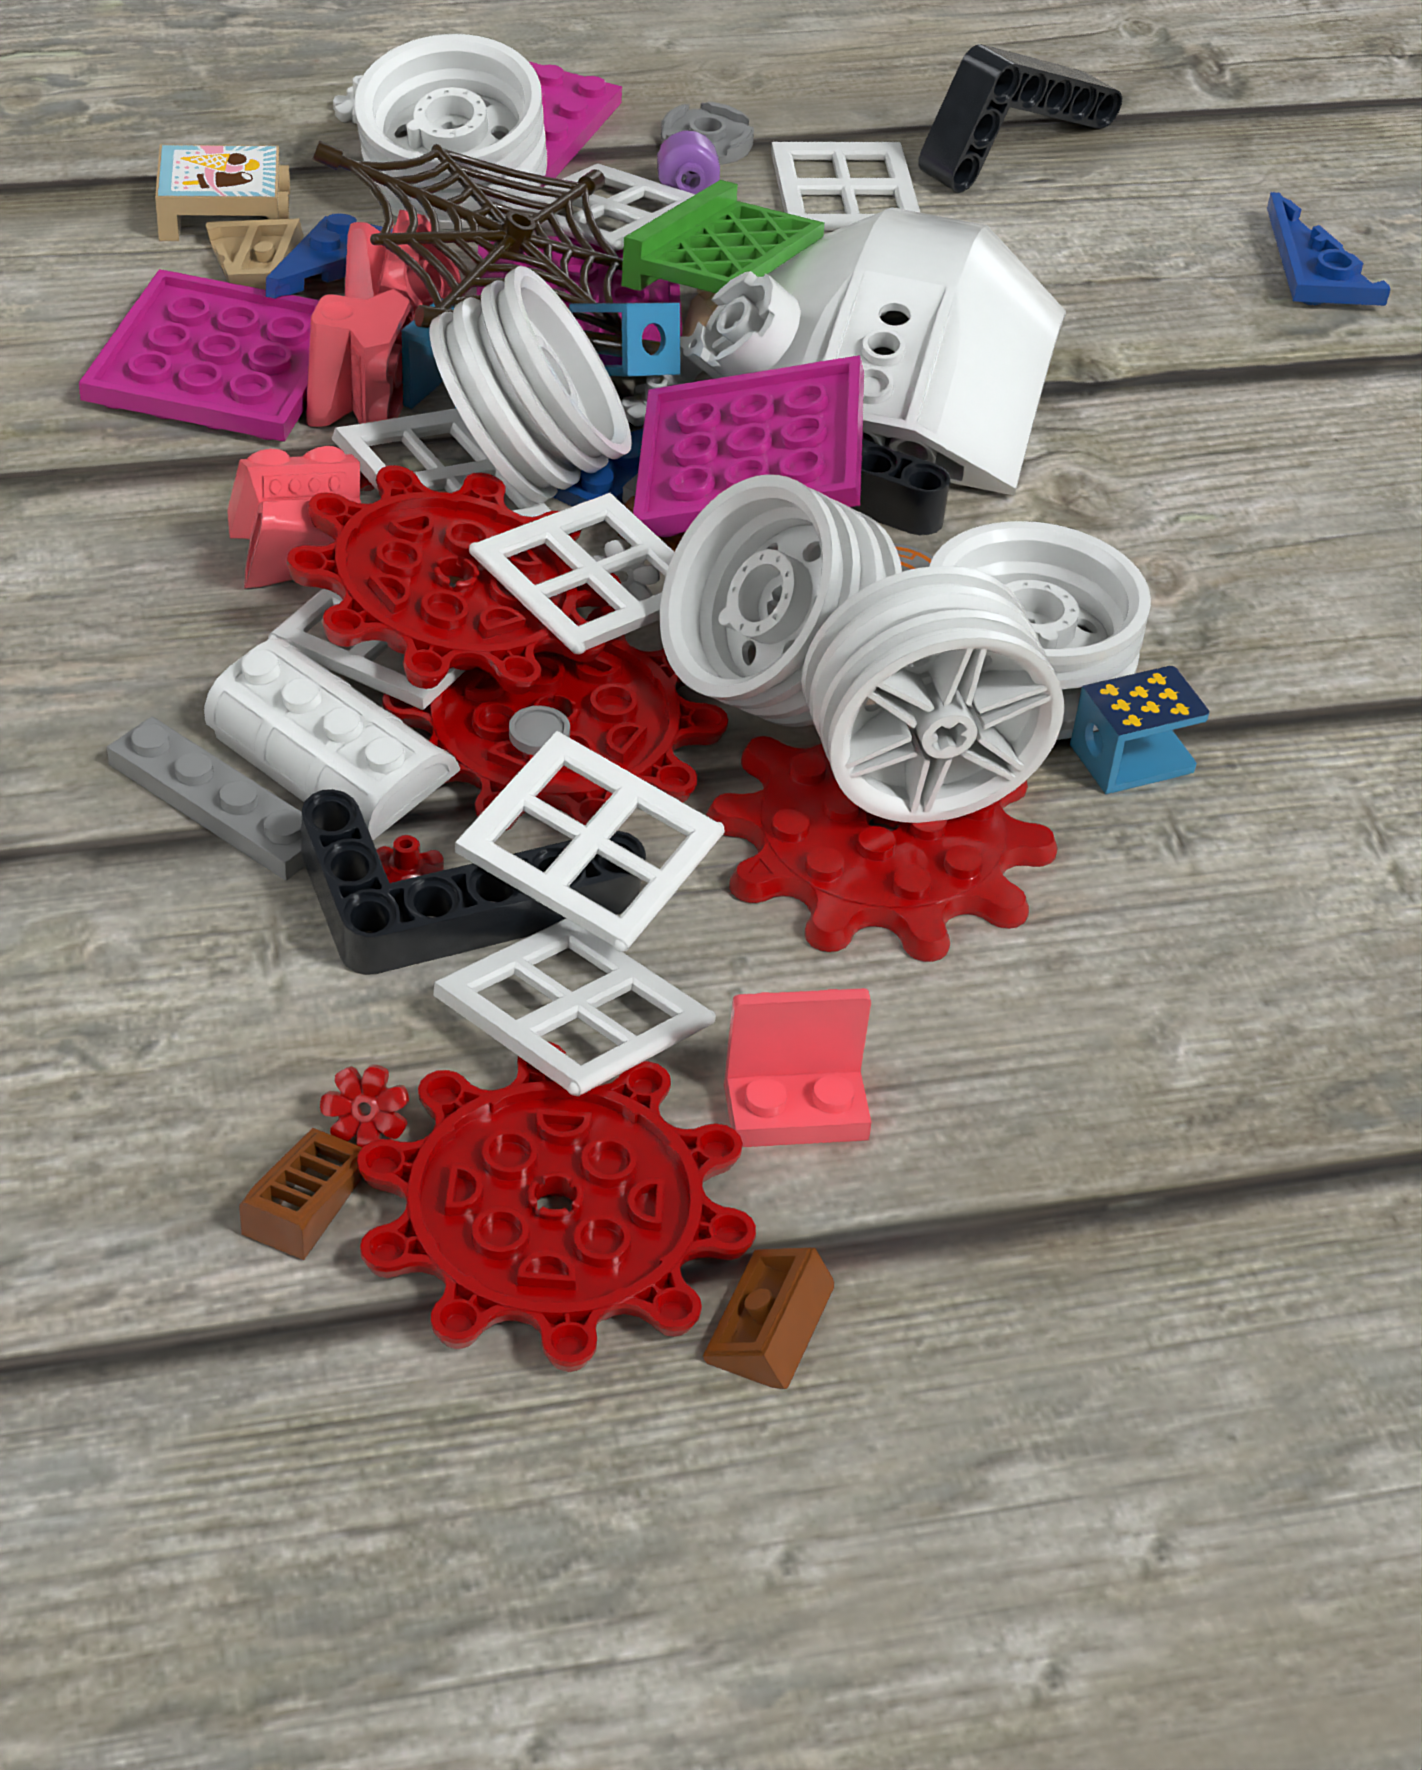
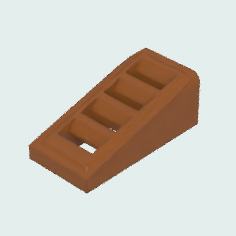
[239,1128,363,1260]

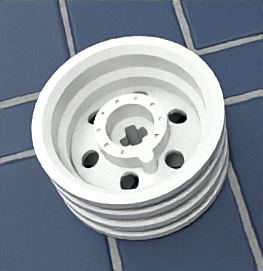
[354,34,547,229]
[429,266,632,503]
[660,475,902,727]
[929,521,1151,740]
[802,566,1064,823]

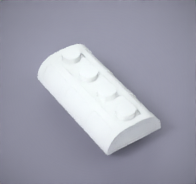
[204,638,460,840]

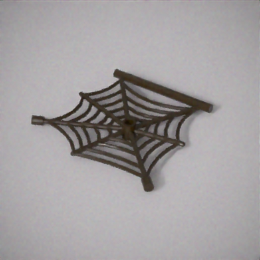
[312,140,660,357]

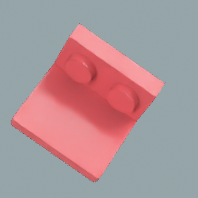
[724,988,872,1147]

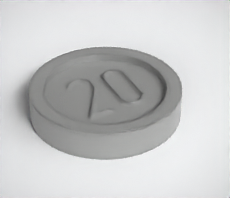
[509,706,570,755]

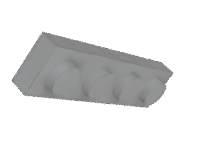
[107,716,305,881]

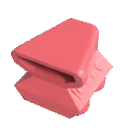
[344,209,461,319]
[306,289,414,427]
[227,446,361,589]

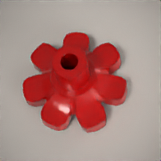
[377,835,444,883]
[320,1064,409,1147]

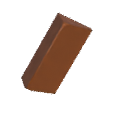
[702,1247,834,1389]

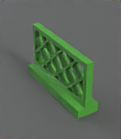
[622,180,825,293]

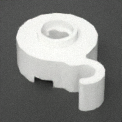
[662,271,801,386]

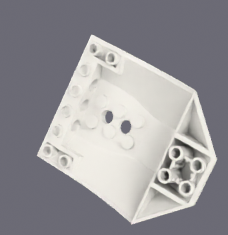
[720,207,1066,496]

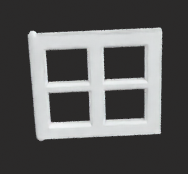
[771,142,921,231]
[504,163,695,252]
[332,408,551,517]
[469,493,675,654]
[268,582,466,710]
[455,731,725,952]
[433,918,716,1096]

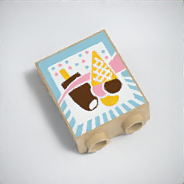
[155,144,290,241]

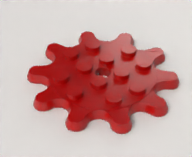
[286,465,621,694]
[382,606,729,831]
[706,734,1058,962]
[357,1042,756,1372]

